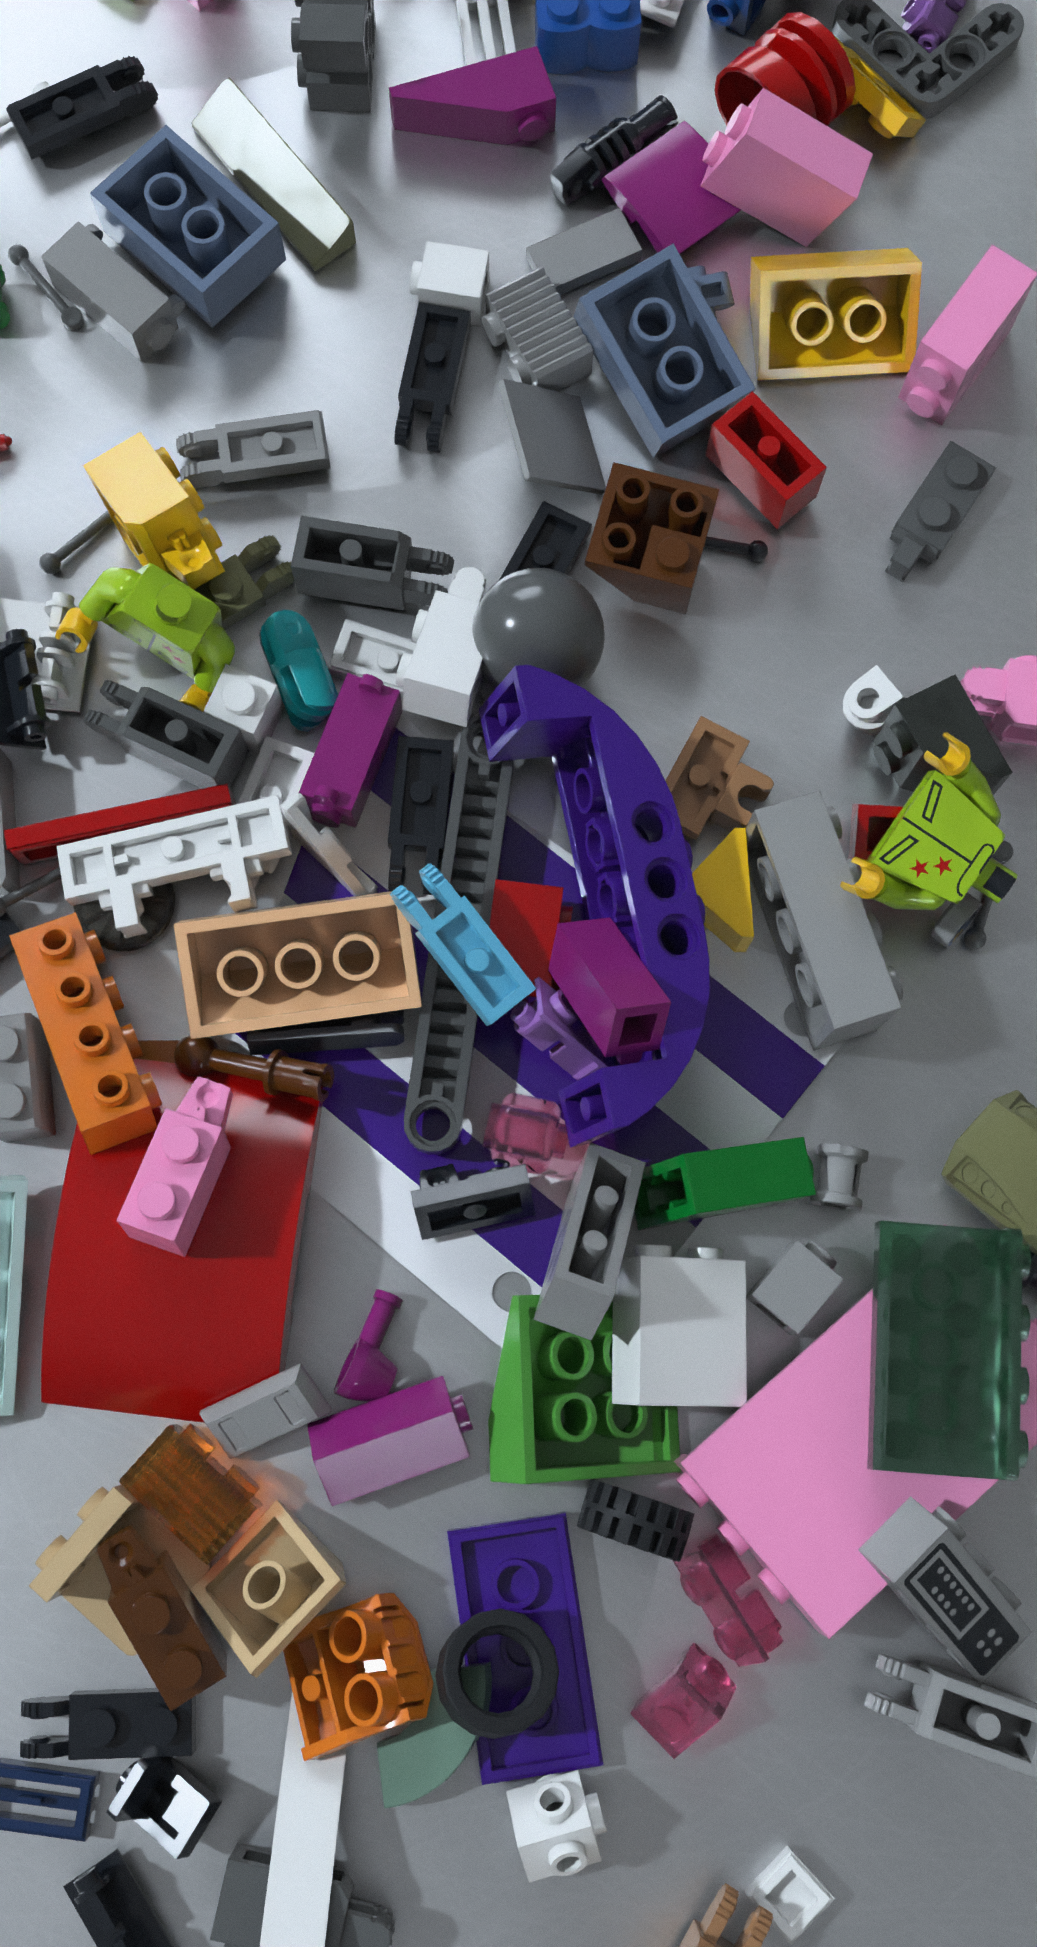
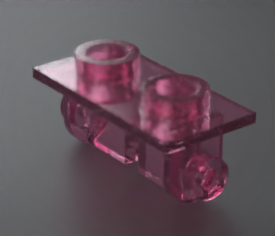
[672,1533,784,1667]

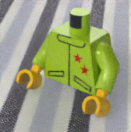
[55,563,235,712]
[840,732,1018,910]

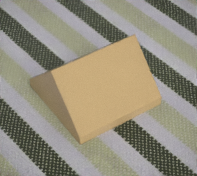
[190,1500,346,1678]

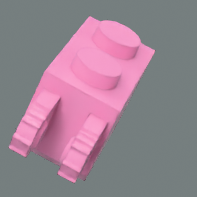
[960,655,1037,746]

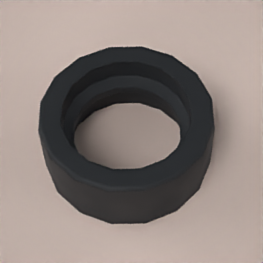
[435,1609,559,1739]

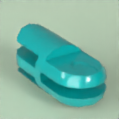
[259,609,338,732]

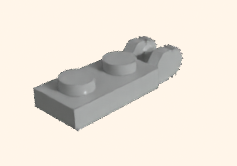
[176,410,331,488]

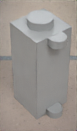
[41,221,185,362]

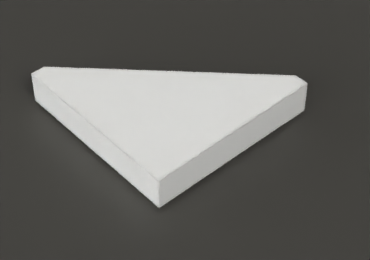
[280,792,378,896]

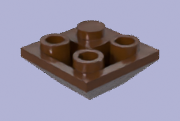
[584,462,719,614]

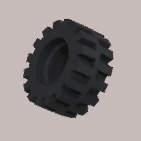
[577,1479,695,1562]

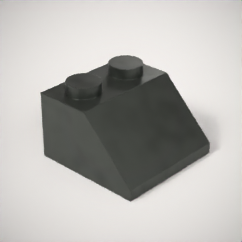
[873,674,1013,795]

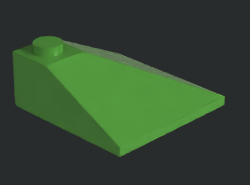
[488,1295,681,1484]

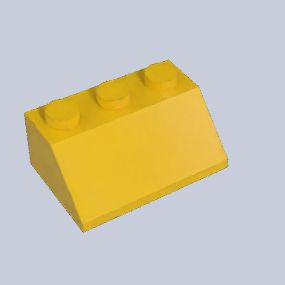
[750,248,922,381]

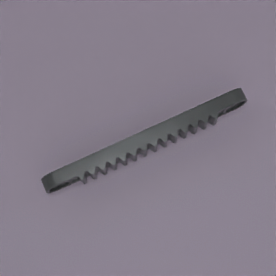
[404,714,515,1155]

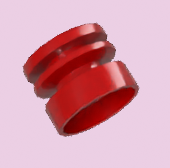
[714,12,856,127]

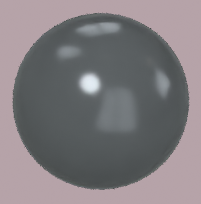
[472,568,605,688]

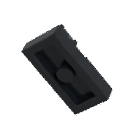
[410,1164,535,1240]

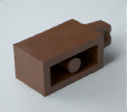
[97,1524,227,1711]

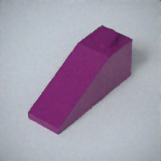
[389,46,556,145]

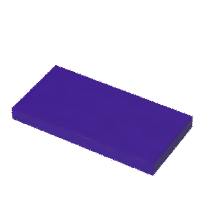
[447,1511,604,1785]

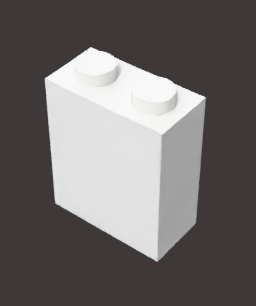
[612,1245,747,1407]

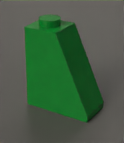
[634,1137,816,1230]

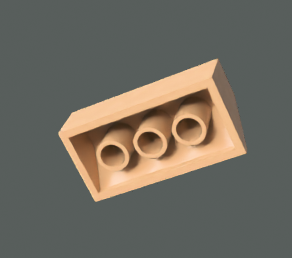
[173,891,422,1039]

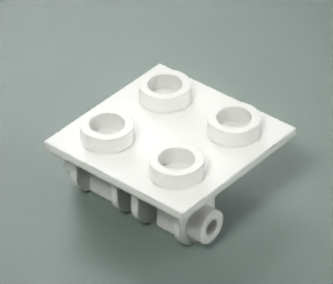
[0,592,92,713]

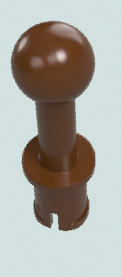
[174,1034,334,1102]

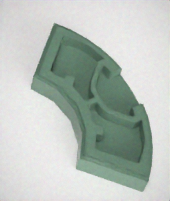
[377,1662,492,1808]

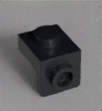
[106,1756,222,1859]

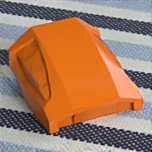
[283,1593,434,1761]

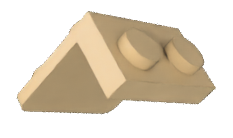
[29,1483,212,1656]

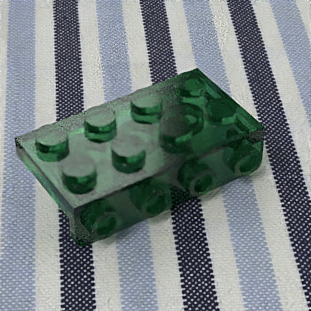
[867,1220,1031,1481]

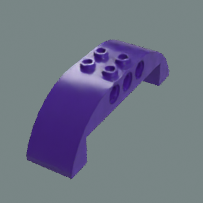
[478,665,710,1148]

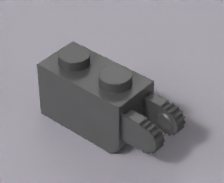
[291,516,455,610]
[83,680,249,789]
[210,1843,395,1947]

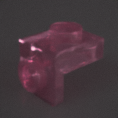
[630,1643,736,1759]

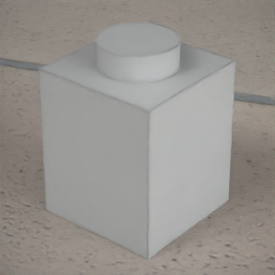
[746,1240,844,1335]

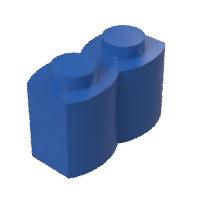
[535,0,641,74]

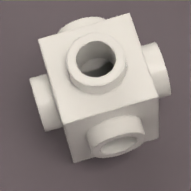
[506,1770,607,1883]

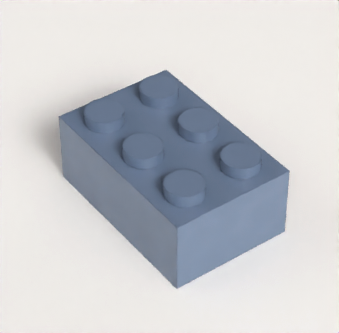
[90,125,286,328]
[573,243,756,459]

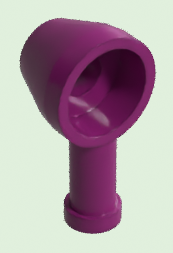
[334,1289,403,1401]

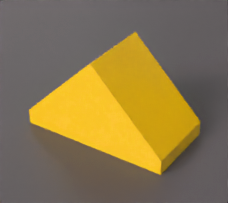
[692,828,754,952]

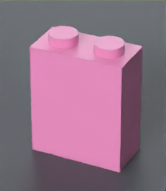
[701,88,873,247]
[898,245,1037,425]

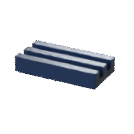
[0,1758,100,1842]

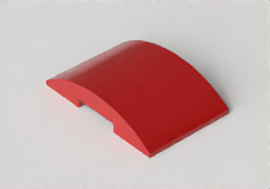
[41,1059,325,1423]

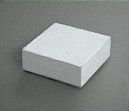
[744,1845,835,1945]

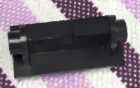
[0,629,51,750]
[63,1848,174,1947]

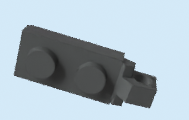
[885,441,997,582]

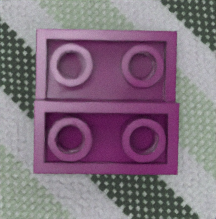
[601,120,741,254]

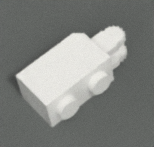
[395,566,486,727]

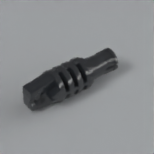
[550,95,678,206]

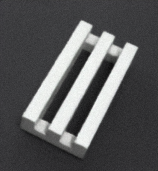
[455,0,516,66]

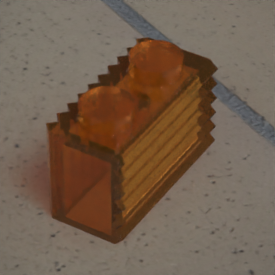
[118,1423,263,1565]

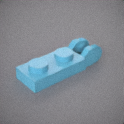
[390,863,536,1026]

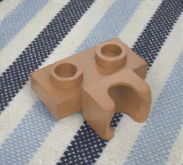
[665,716,774,841]

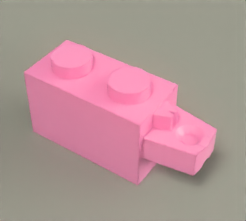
[116,1077,233,1257]

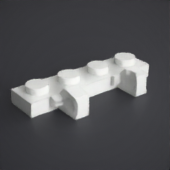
[57,795,292,938]

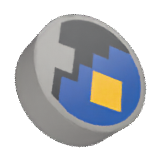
[931,892,983,948]

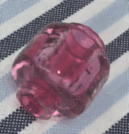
[483,1093,568,1174]

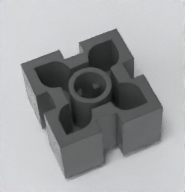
[291,0,376,112]

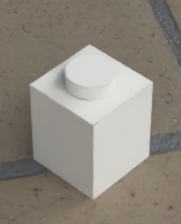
[410,241,490,327]
[203,664,285,754]

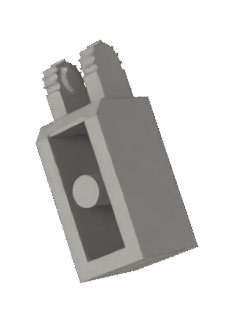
[863,1653,1037,1779]

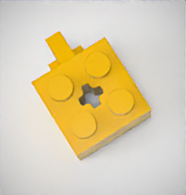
[83,432,225,590]

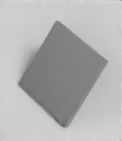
[498,379,606,495]

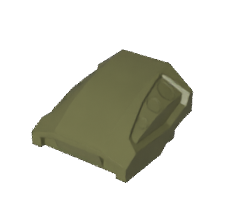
[941,1090,1037,1255]

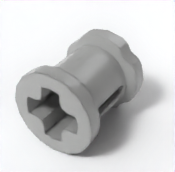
[810,1143,869,1211]

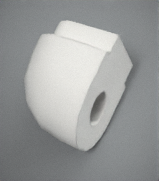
[843,665,905,735]

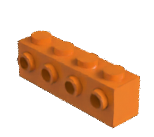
[9,912,162,1155]

